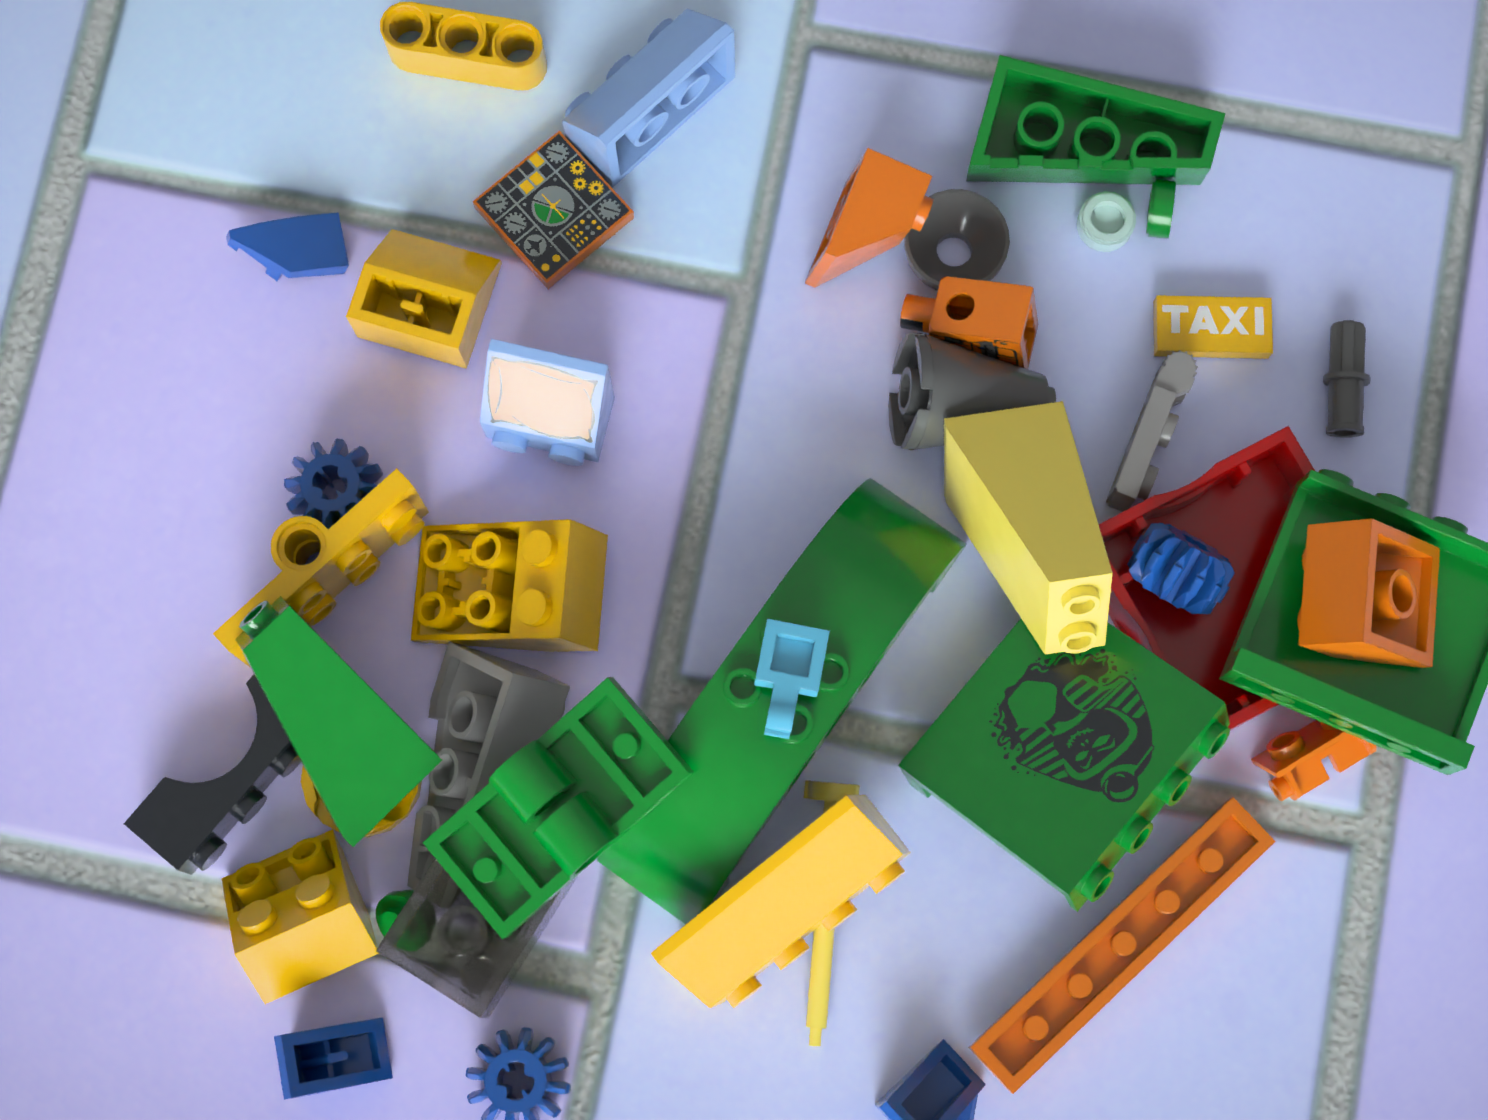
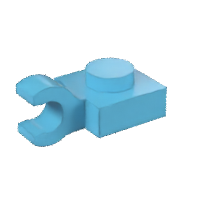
[754,619,830,739]

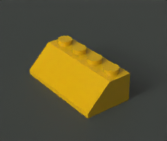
[651,794,911,1008]

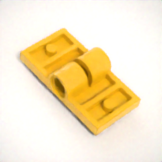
[213,468,429,667]

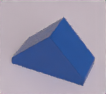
[274,1017,393,1100]

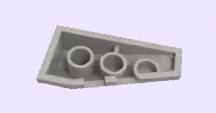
[407,642,570,908]

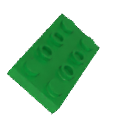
[422,677,694,939]

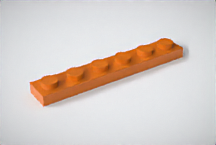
[968,797,1276,1094]

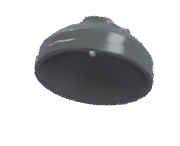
[904,189,1010,291]

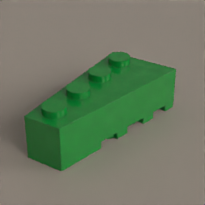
[966,55,1226,185]

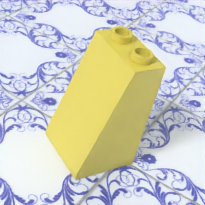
[944,401,1113,655]

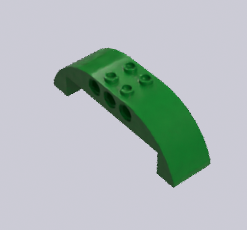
[597,478,967,925]

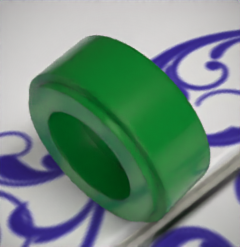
[1146,179,1176,239]

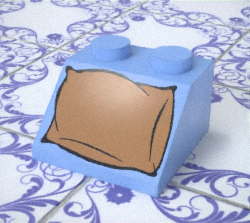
[480,339,615,466]

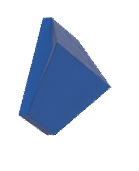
[875,1039,986,1120]

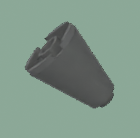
[888,333,1056,450]

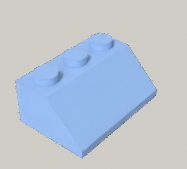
[562,9,735,188]

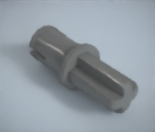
[1323,320,1371,438]

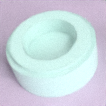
[1076,191,1136,252]

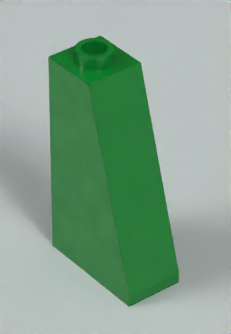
[235,596,442,847]

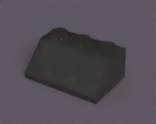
[376,792,579,1019]

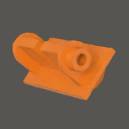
[1251,720,1377,801]

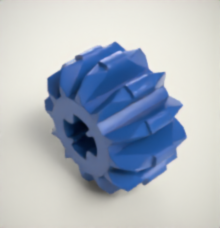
[284,438,383,529]
[1127,523,1235,614]
[465,1027,571,1120]

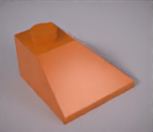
[805,148,934,288]

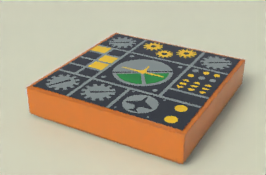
[472,131,634,289]

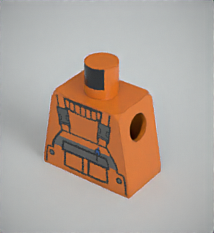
[900,276,1039,369]

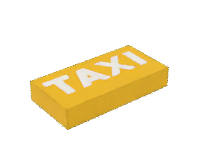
[1153,295,1273,359]

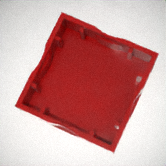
[1099,425,1315,731]

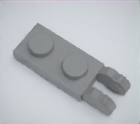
[1106,350,1198,512]

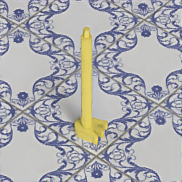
[804,780,860,1046]

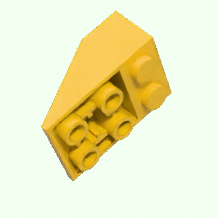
[410,519,608,652]

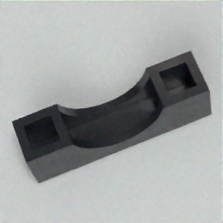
[124,674,301,875]

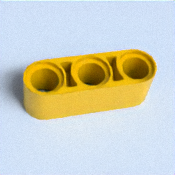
[380,2,547,91]

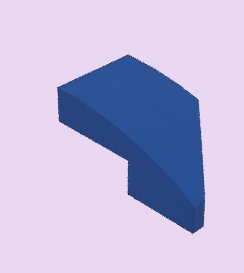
[226,212,349,281]

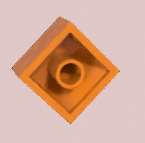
[1297,518,1440,668]

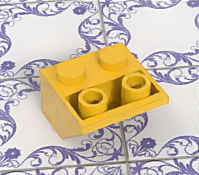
[346,229,502,369]
[221,829,379,1004]

